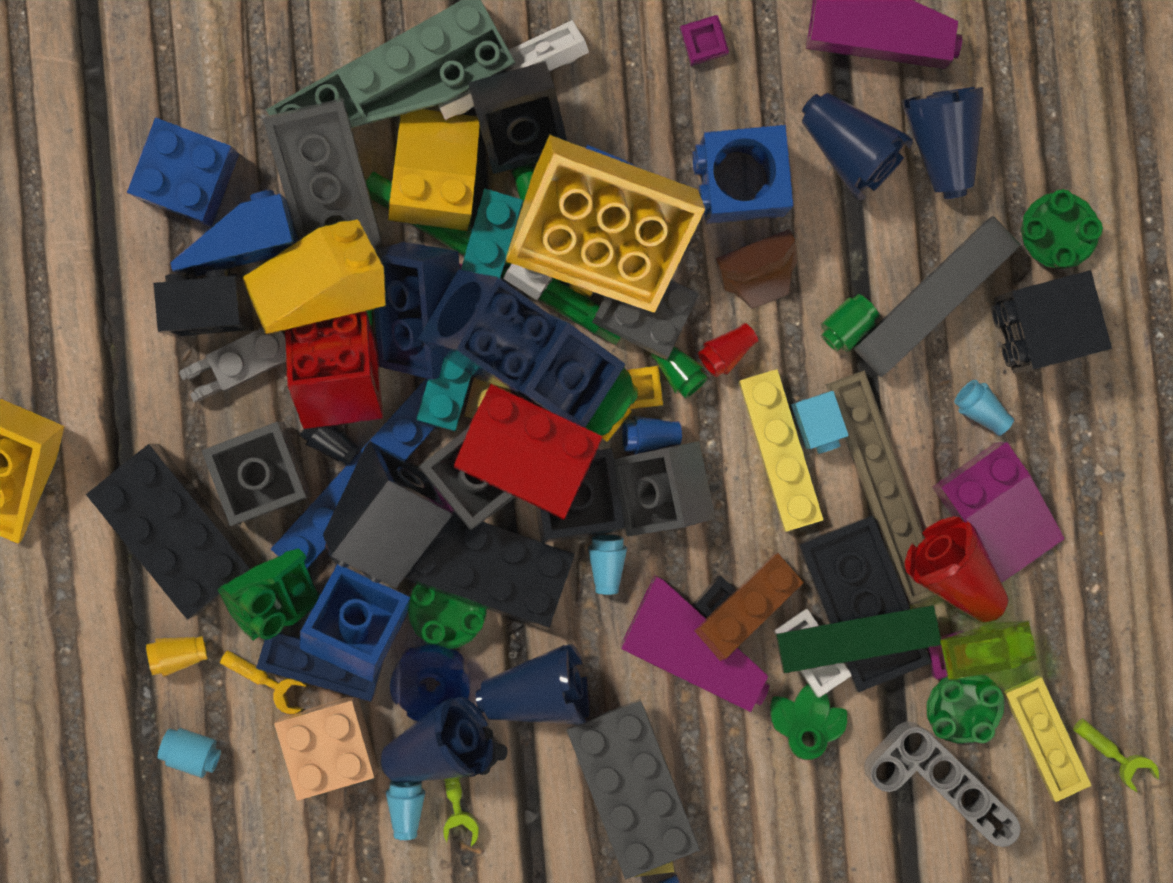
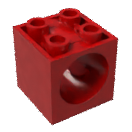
[285,310,383,429]

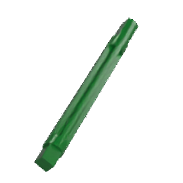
[366,171,621,345]

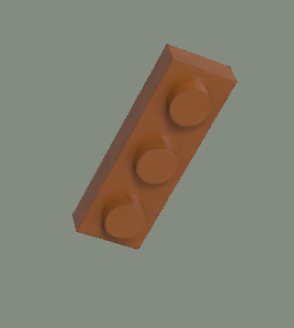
[694,553,804,661]

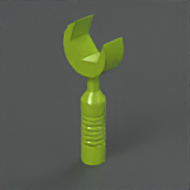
[1073,718,1159,792]
[443,778,479,846]

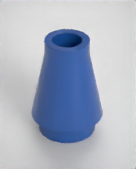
[622,415,682,454]

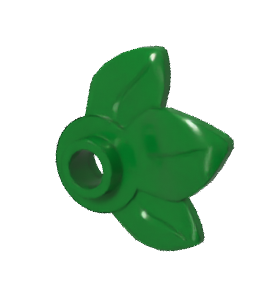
[770,684,847,760]

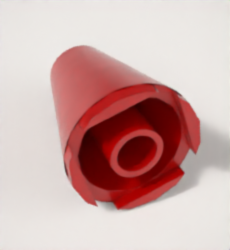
[904,516,1009,623]

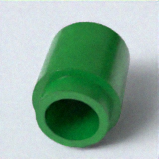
[821,294,880,352]

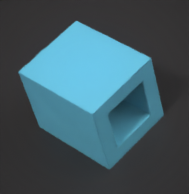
[791,391,849,454]

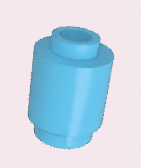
[157,728,221,778]

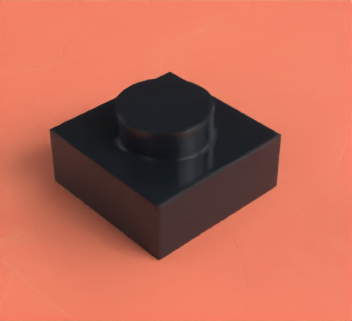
[692,576,736,618]

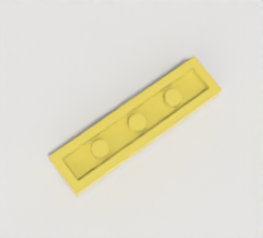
[738,369,823,532]

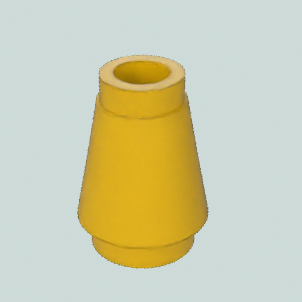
[146,636,208,677]

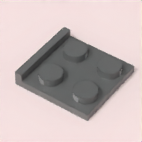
[592,280,699,360]

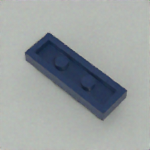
[256,632,384,702]

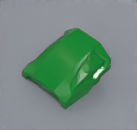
[217,548,321,641]

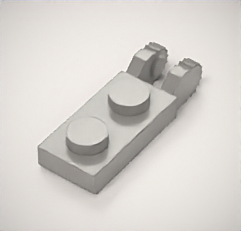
[179,327,286,402]

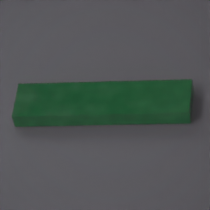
[775,605,942,674]

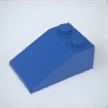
[170,190,298,277]

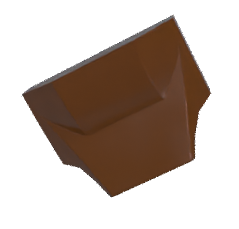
[715,229,798,309]

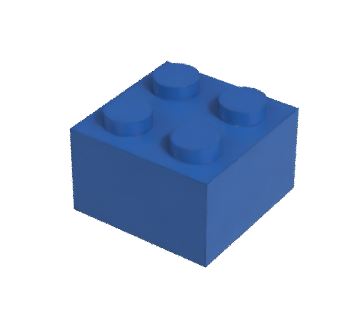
[127,117,239,227]
[300,564,410,682]

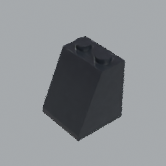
[323,441,453,588]

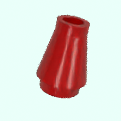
[698,323,759,377]

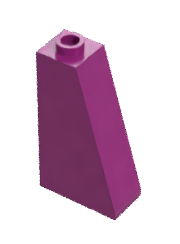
[806,0,962,69]
[620,574,770,712]

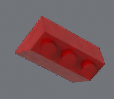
[454,384,603,519]

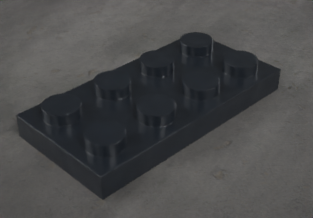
[403,511,575,630]
[797,515,932,693]

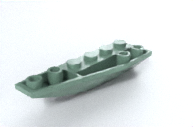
[266,0,516,128]

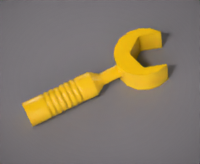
[220,650,308,714]

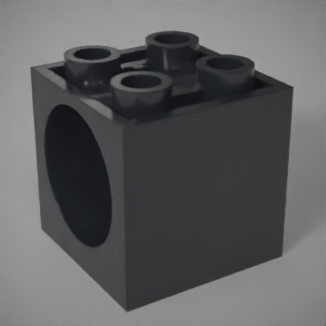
[991,270,1112,374]

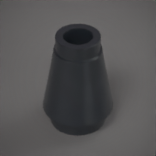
[299,424,360,466]

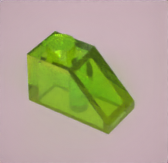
[940,620,1037,680]

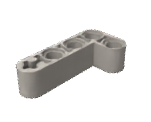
[864,721,1021,847]

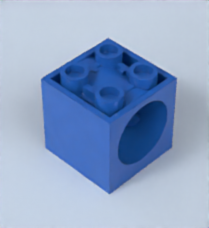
[692,125,793,224]

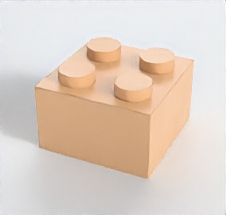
[274,696,379,801]

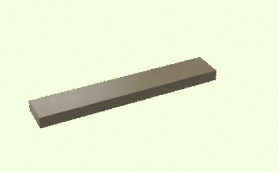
[826,370,937,606]

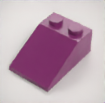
[932,442,1065,583]

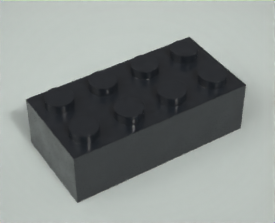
[86,444,257,620]

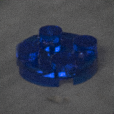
[390,645,471,721]

